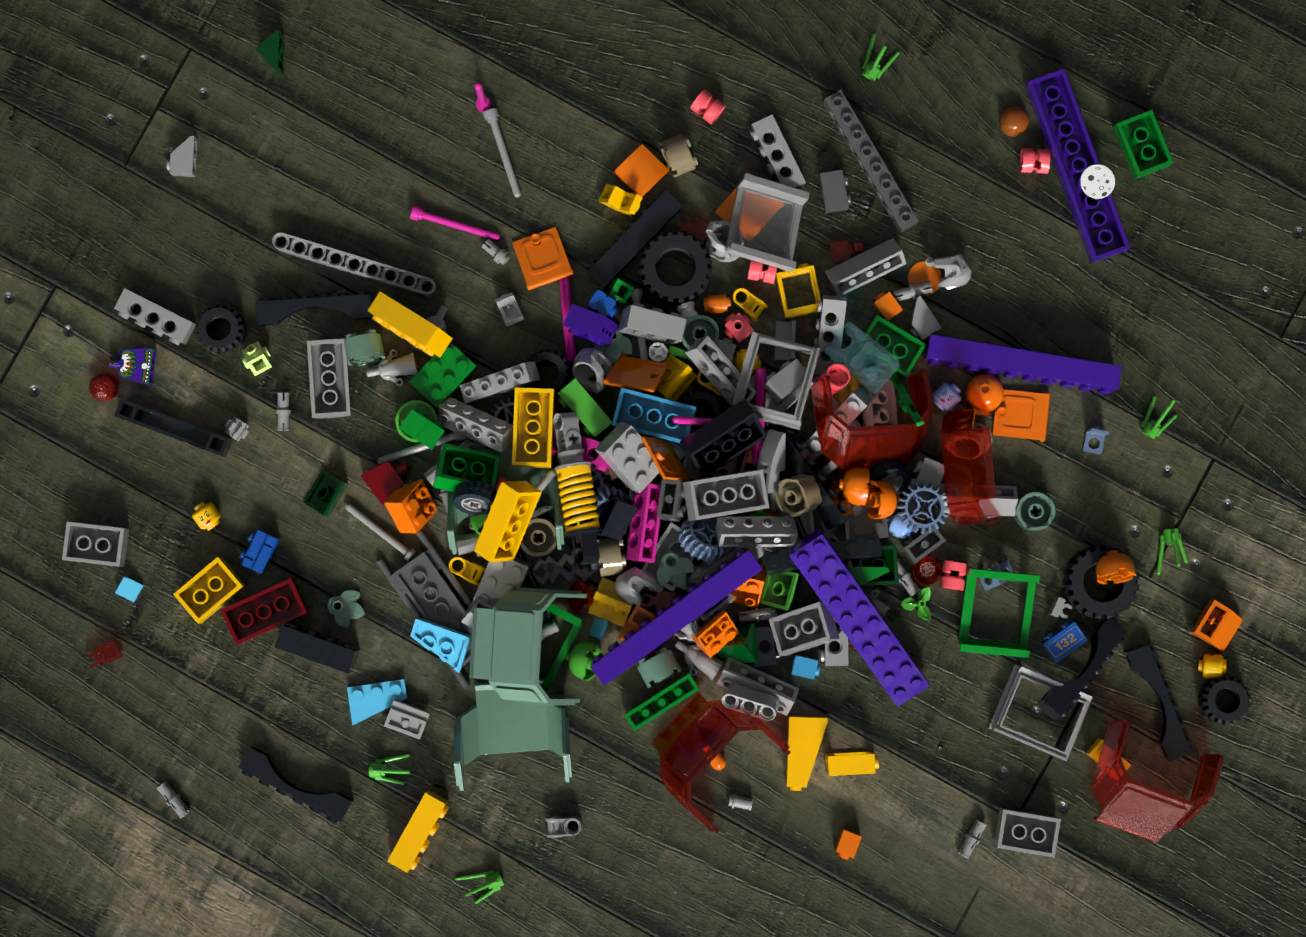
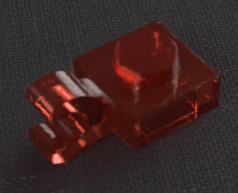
[829,240,864,263]

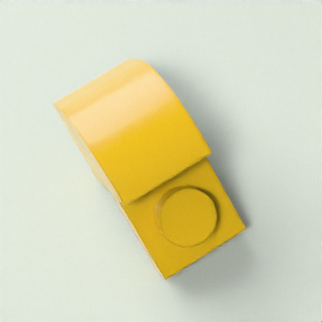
[598,184,643,216]

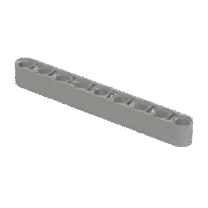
[272,232,437,297]

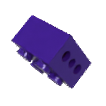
[563,304,618,347]

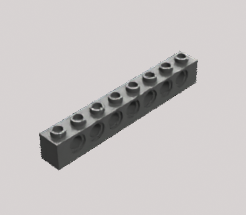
[823,90,918,233]

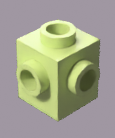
[242,341,272,376]

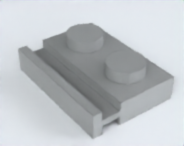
[384,699,430,739]

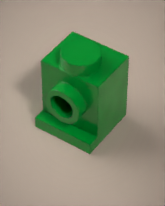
[608,275,634,304]

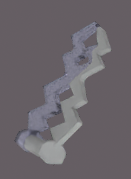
[533,550,600,585]

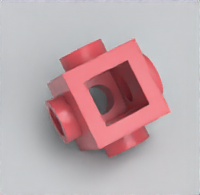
[724,313,754,344]

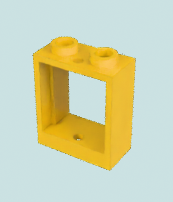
[775,263,821,320]
[825,751,879,776]

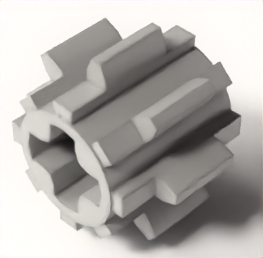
[224,416,249,441]

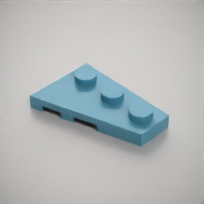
[410,617,472,673]
[347,679,408,726]

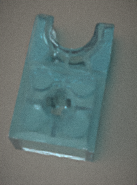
[824,322,900,394]

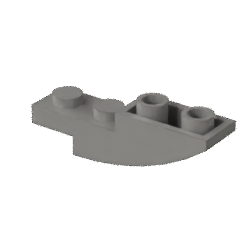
[756,429,786,510]

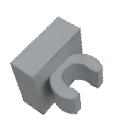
[1048,597,1072,618]

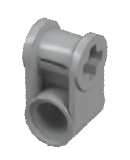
[545,816,583,838]

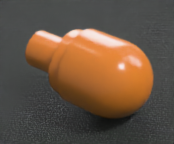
[704,745,726,770]

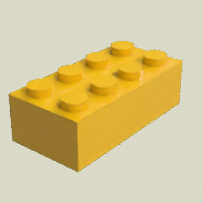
[367,292,453,357]
[512,387,555,468]
[474,481,542,562]
[387,790,449,873]

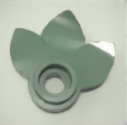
[594,327,633,364]
[657,551,694,588]
[327,590,365,628]

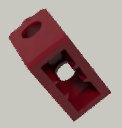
[361,461,409,505]

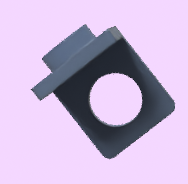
[1083,426,1110,454]
[979,560,1014,590]

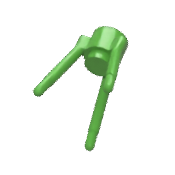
[861,33,900,81]
[1141,395,1177,439]
[1157,528,1188,575]
[369,753,410,785]
[455,870,504,904]

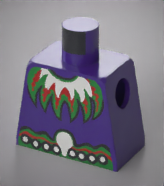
[109,348,157,386]

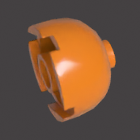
[966,373,1004,412]
[838,467,869,506]
[865,480,899,519]
[1096,550,1136,584]

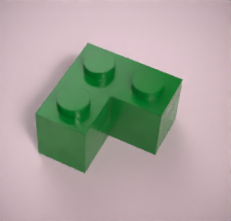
[399,408,445,450]

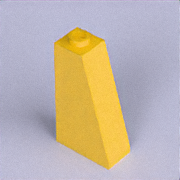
[786,716,828,791]

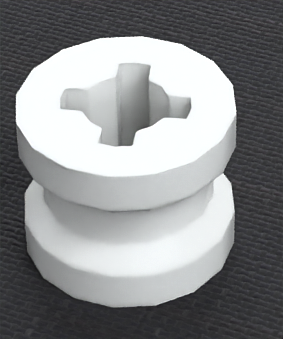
[676,301,698,320]
[649,342,668,362]

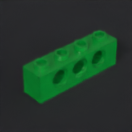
[624,673,700,731]

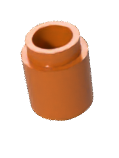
[704,294,732,314]

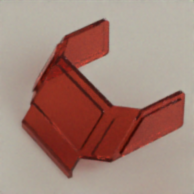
[811,370,933,482]
[941,408,1000,526]
[652,693,791,833]
[1092,719,1223,842]

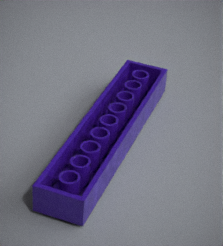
[1025,69,1130,264]
[923,335,1122,395]
[788,528,930,707]
[590,549,762,686]

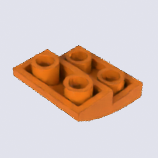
[614,144,669,197]

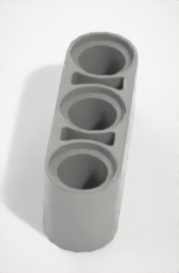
[722,684,780,721]

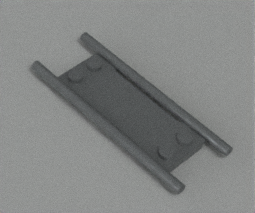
[377,530,472,689]

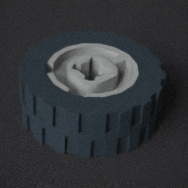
[867,458,910,495]
[453,481,497,516]

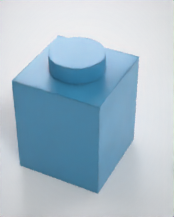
[790,655,821,679]

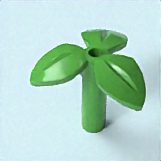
[901,587,931,620]

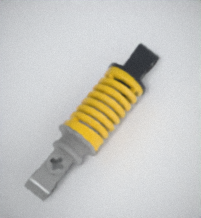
[553,412,602,565]

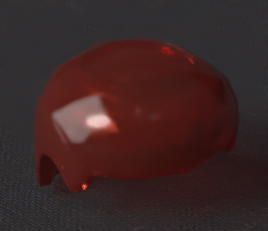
[89,372,120,402]
[912,556,942,586]
[567,581,594,612]

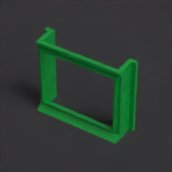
[958,567,1040,658]
[521,587,583,693]

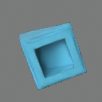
[115,576,144,602]
[590,617,609,640]

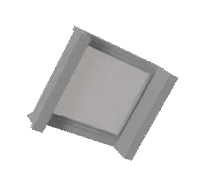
[725,173,810,273]

